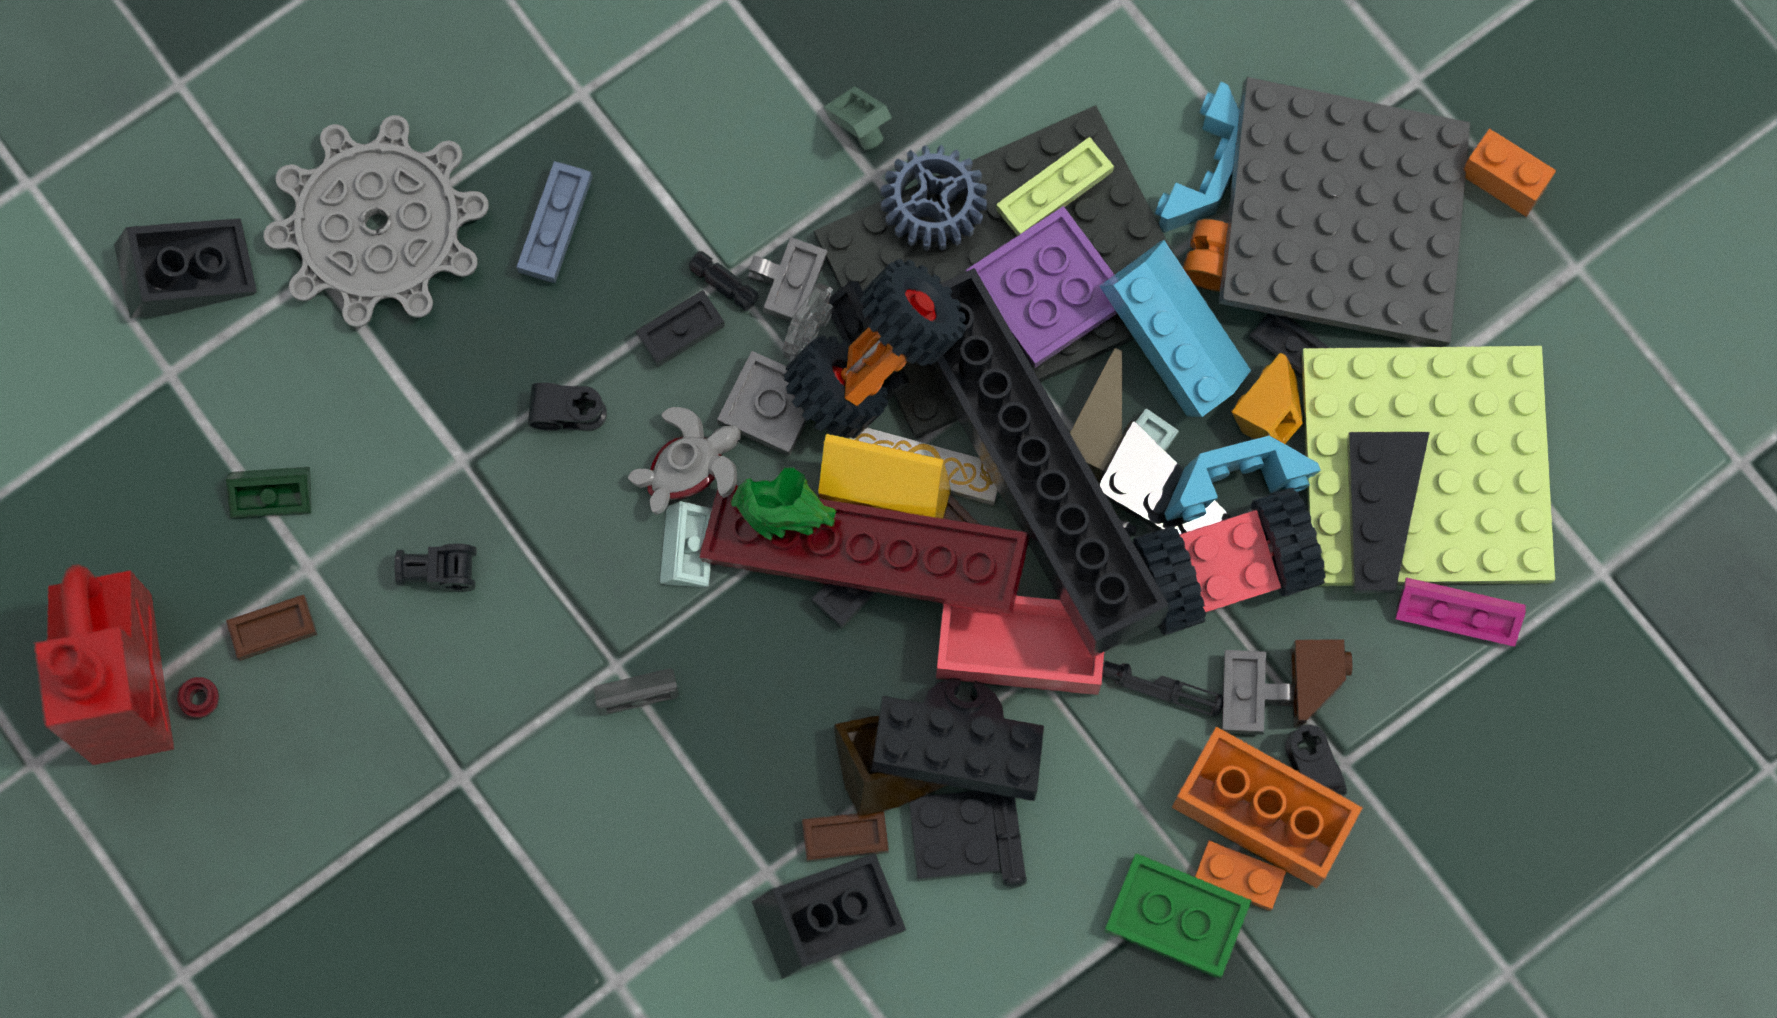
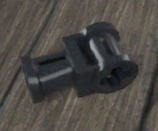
[395,544,477,592]

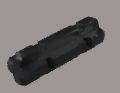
[689,251,758,311]

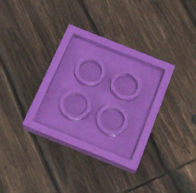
[966,206,1117,368]

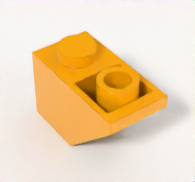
[1232,353,1303,444]

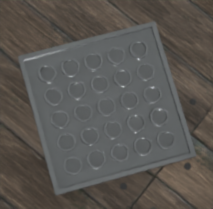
[1219,77,1470,347]

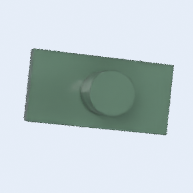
[823,86,892,149]

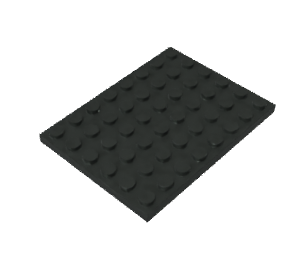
[814,105,1174,439]

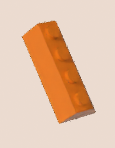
[1172,727,1363,888]

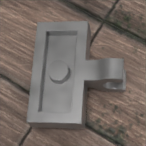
[748,237,828,325]
[1222,650,1294,735]

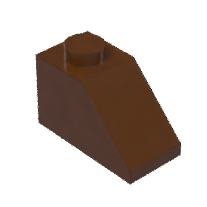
[1290,639,1352,728]

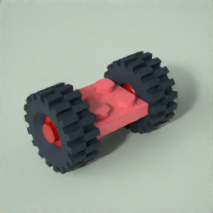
[1132,488,1326,635]

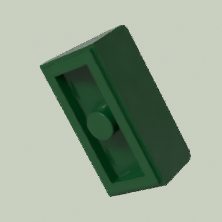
[226,467,311,518]

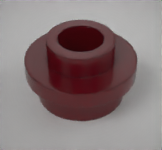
[177,677,219,718]

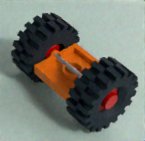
[784,259,966,439]

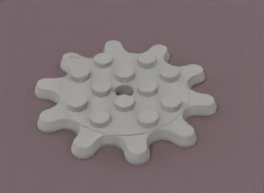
[263,115,489,327]

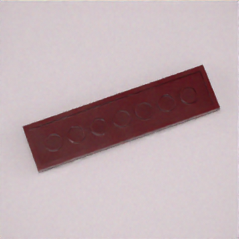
[699,485,1030,615]

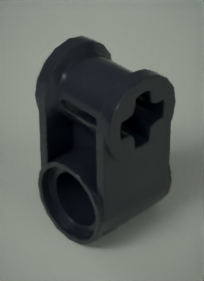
[528,383,607,431]
[1285,724,1347,796]

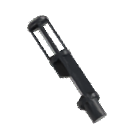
[1102,660,1223,717]
[991,793,1027,888]

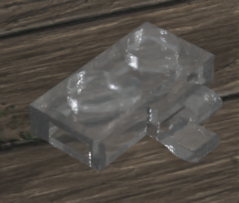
[782,283,834,359]

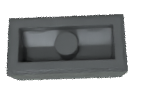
[594,669,679,716]

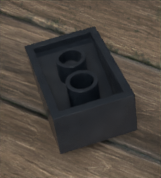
[114,218,257,318]
[752,853,906,979]

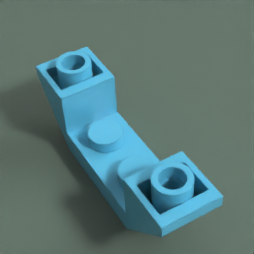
[1155,82,1240,233]
[1165,435,1321,522]

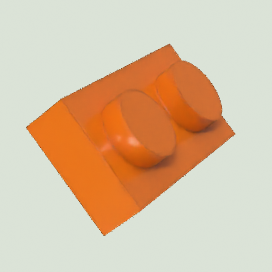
[1195,841,1286,911]

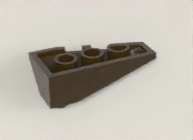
[834,716,947,816]

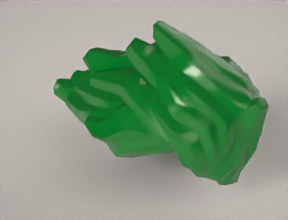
[731,468,836,541]

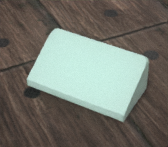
[660,501,712,587]

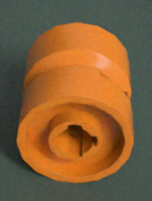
[1183,219,1228,291]

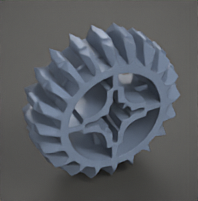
[881,144,987,251]

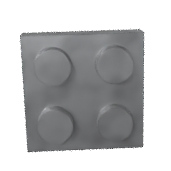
[717,351,807,457]

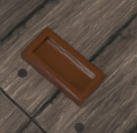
[226,594,318,661]
[802,811,889,862]

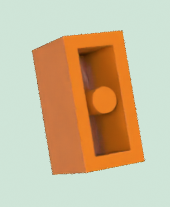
[1463,128,1556,217]

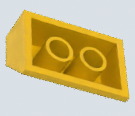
[818,434,951,519]

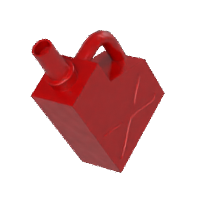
[35,565,174,765]

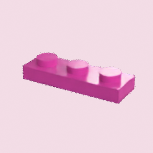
[1396,577,1526,647]

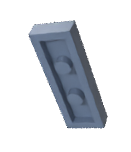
[516,161,593,283]

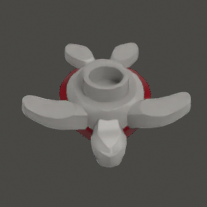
[628,407,741,515]

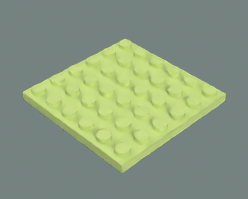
[1301,346,1555,586]

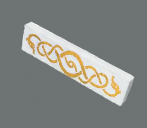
[849,428,998,506]

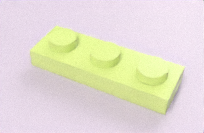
[996,137,1114,236]

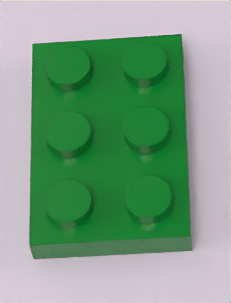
[1104,853,1252,979]

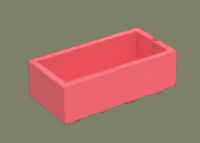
[936,596,1104,695]

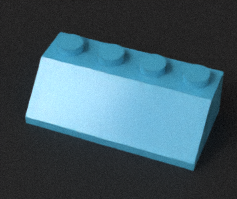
[1100,240,1251,417]

